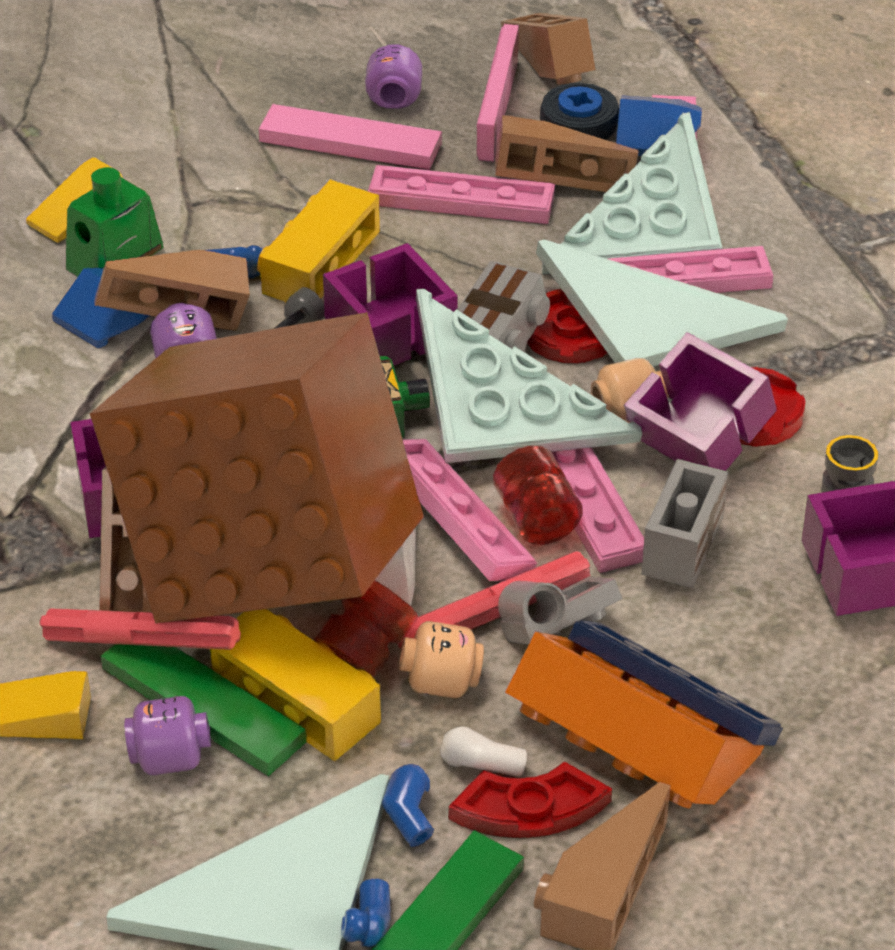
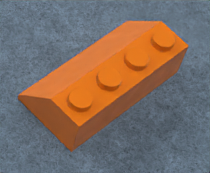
[505,631,765,809]

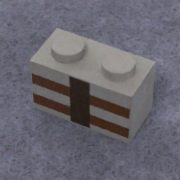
[457,261,550,352]
[641,459,728,588]

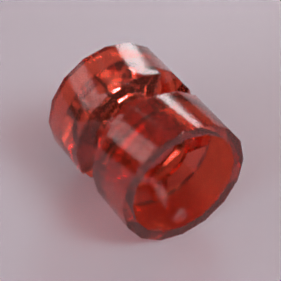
[493,445,583,545]
[314,580,418,679]

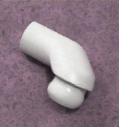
[440,727,527,777]

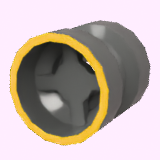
[821,435,878,492]

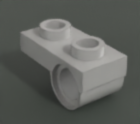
[498,577,622,644]

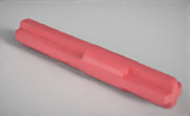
[394,551,591,648]
[40,608,241,650]

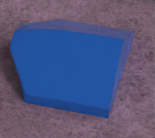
[616,95,702,156]
[52,268,150,349]

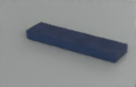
[568,620,783,746]

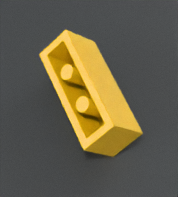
[257,179,380,302]
[210,609,381,762]

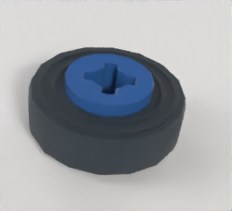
[540,83,619,140]

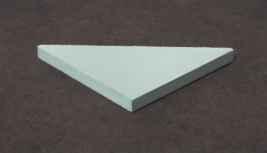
[542,112,722,275]
[536,239,788,367]
[416,289,642,463]
[106,774,389,950]

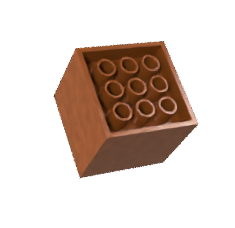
[90,312,424,624]

